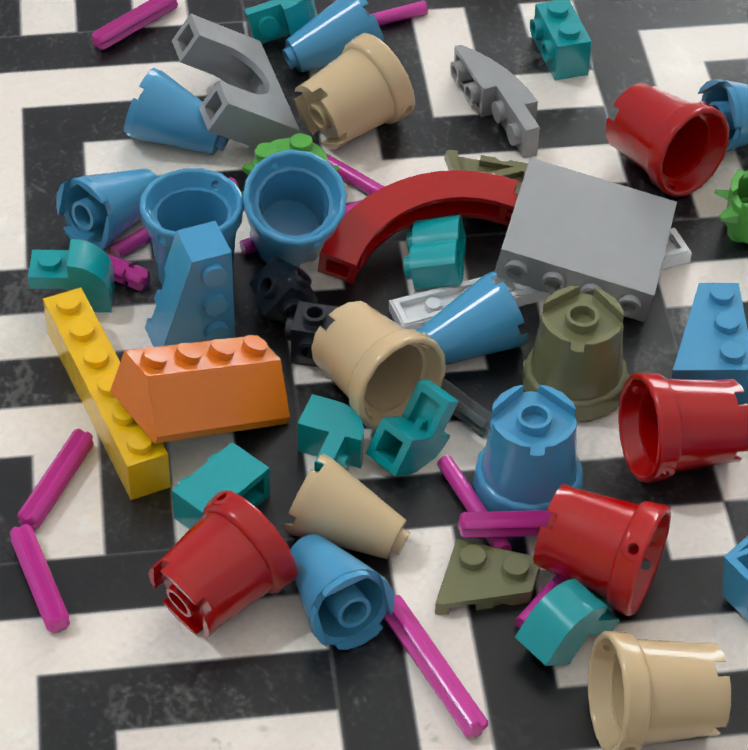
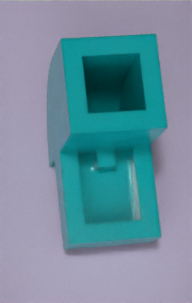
[244,0,318,44]
[28,239,115,313]
[365,379,459,476]
[297,394,364,472]
[515,579,620,666]

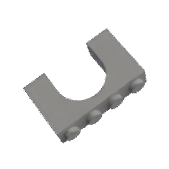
[172,14,300,148]

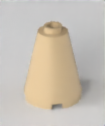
[283,453,410,559]

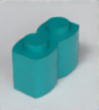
[403,215,466,290]

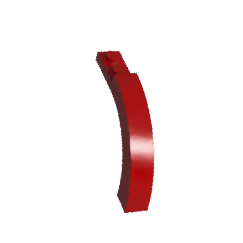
[318,170,518,284]

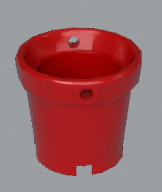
[606,82,729,197]
[618,373,748,483]
[533,484,671,616]
[148,490,298,638]

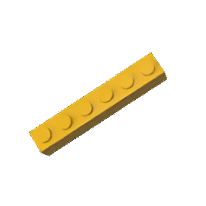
[43,287,171,500]

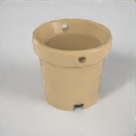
[295,33,415,150]
[311,301,446,430]
[588,631,731,750]

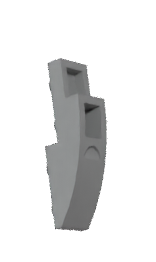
[450,45,540,158]

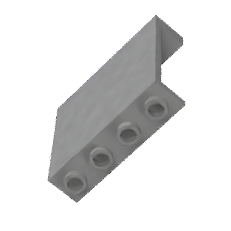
[494,157,677,322]

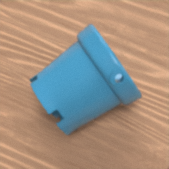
[243,149,347,267]
[140,168,243,286]
[473,384,584,511]

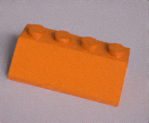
[110,335,290,444]

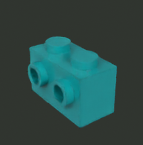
[530,0,592,80]

